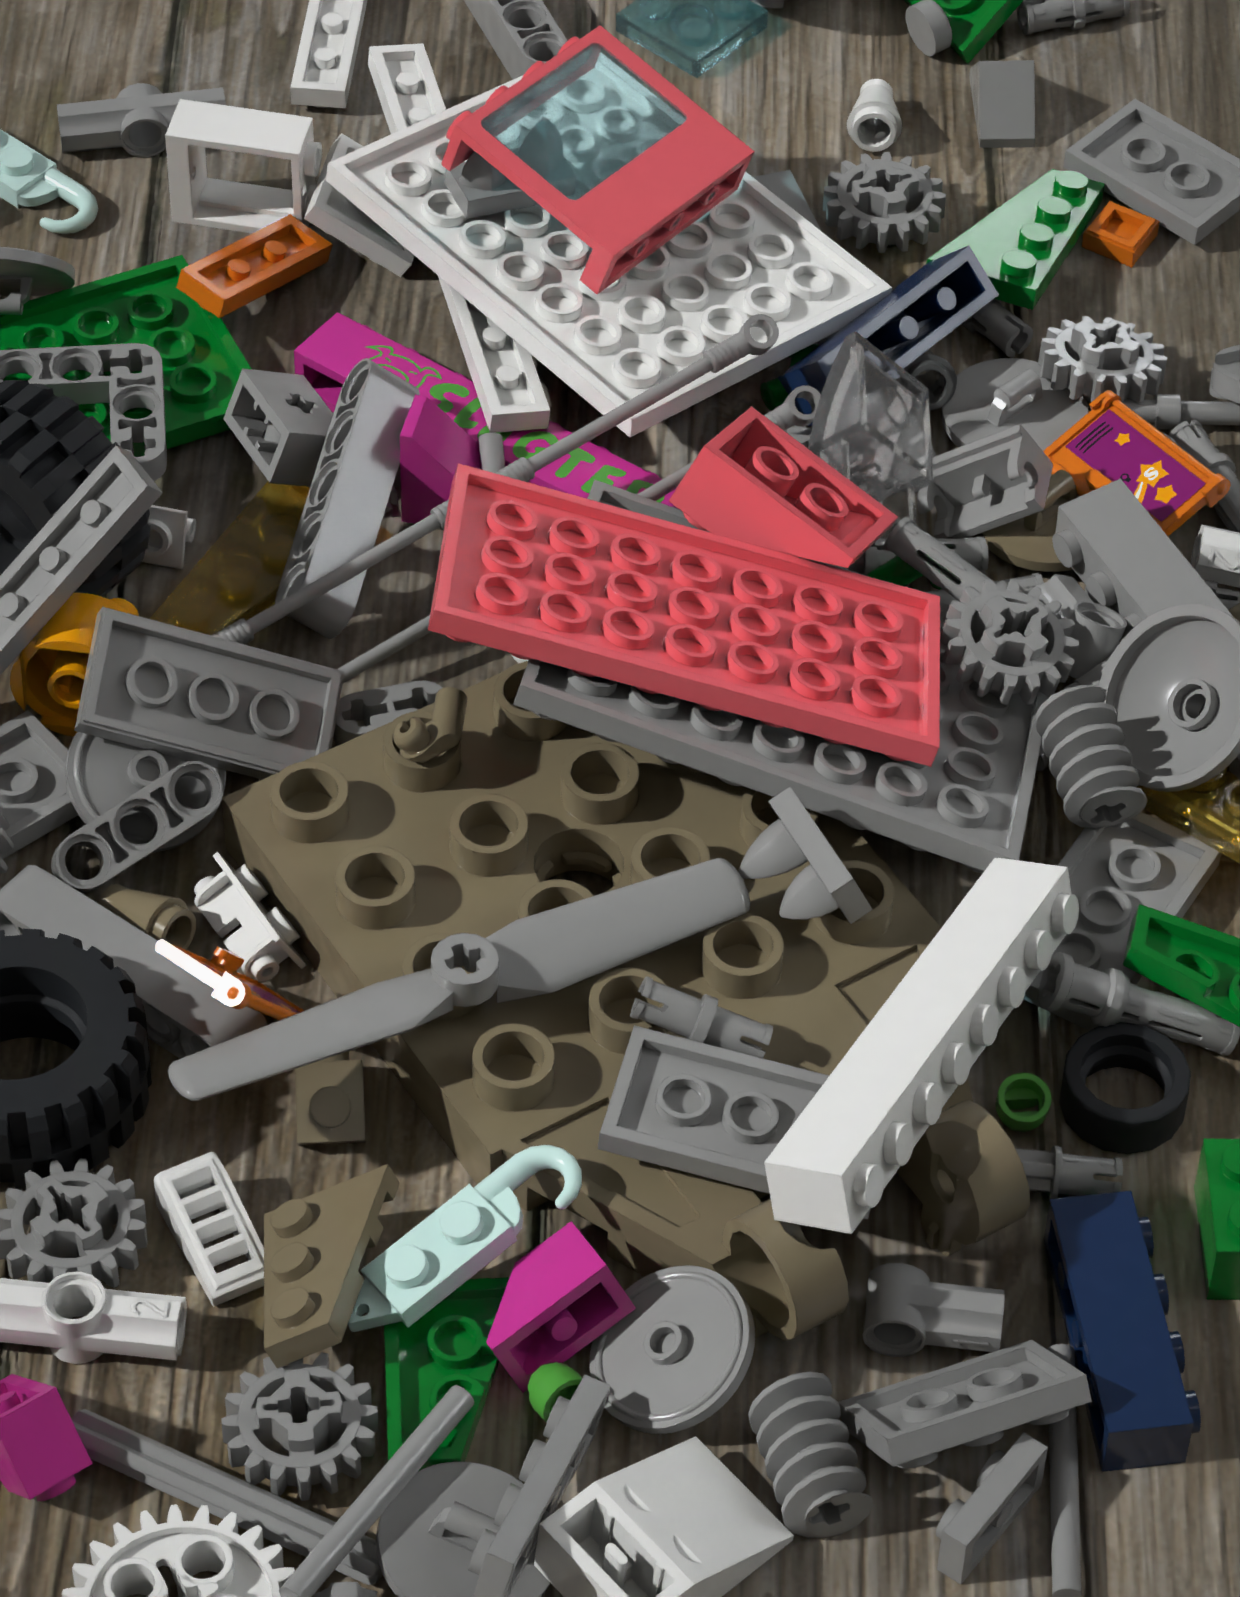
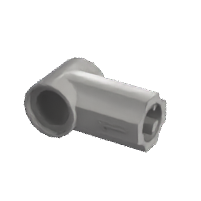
[1036,574,1127,679]
[863,1263,1005,1357]

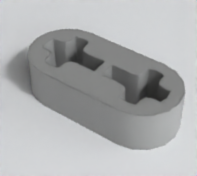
[334,680,443,745]

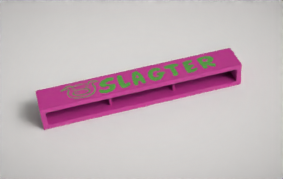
[294,312,680,510]

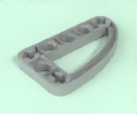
[0,343,167,481]

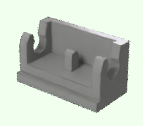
[917,424,1053,539]

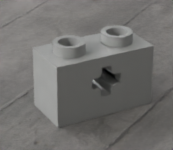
[223,368,333,487]

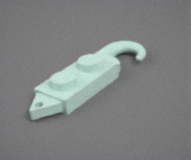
[0,129,98,234]
[348,1145,582,1332]

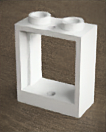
[165,99,322,233]

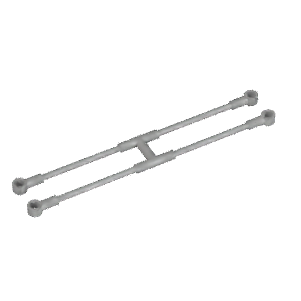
[211,314,823,683]

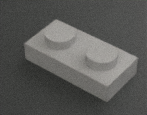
[936,1432,1048,1585]

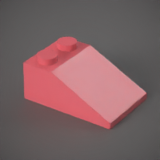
[669,406,898,568]

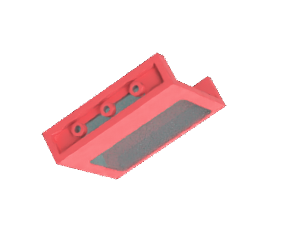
[441,25,754,294]

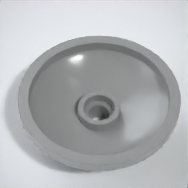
[1098,603,1240,792]

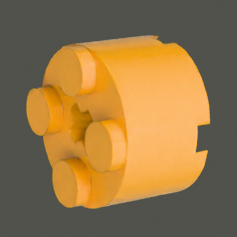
[10,593,139,736]

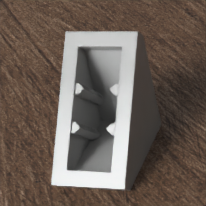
[969,60,1035,148]

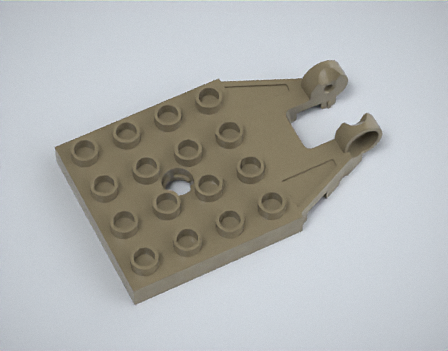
[222,660,1030,1341]

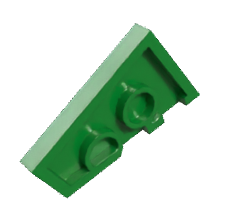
[384,1277,510,1471]

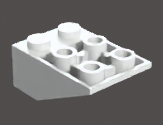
[534,1436,794,1597]

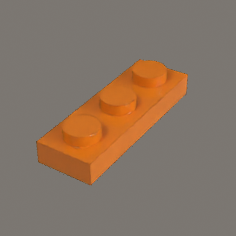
[176,214,333,318]

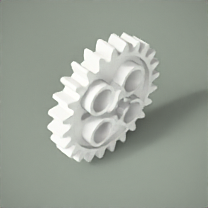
[62,1504,295,1597]

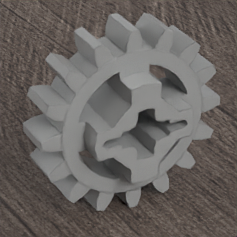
[823,152,946,253]
[1038,316,1167,403]
[940,579,1079,705]
[0,1158,148,1288]
[221,1352,378,1501]

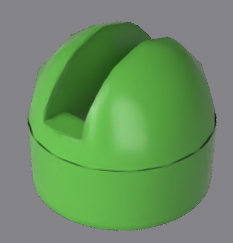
[995,1073,1052,1132]
[528,1362,582,1423]

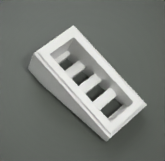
[154,1152,264,1307]

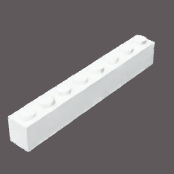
[764,858,1079,1234]

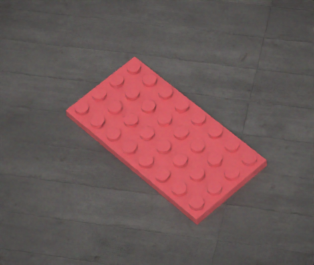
[428,463,940,767]

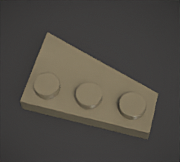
[264,1164,400,1368]

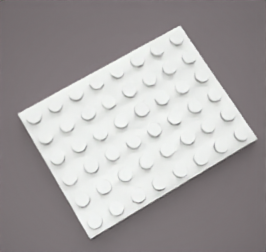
[326,56,892,437]

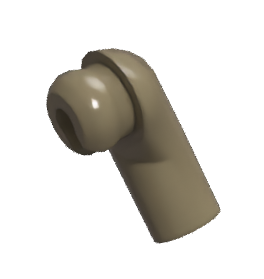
[393,687,467,763]

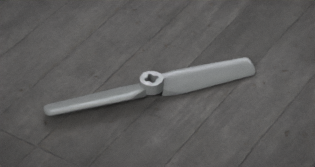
[168,858,750,1101]

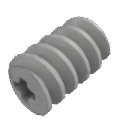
[1035,685,1147,828]
[748,1371,874,1538]

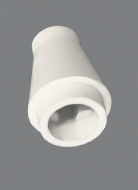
[847,79,902,152]

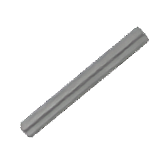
[72,1409,382,1585]

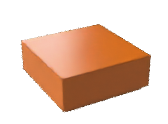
[1082,201,1160,268]

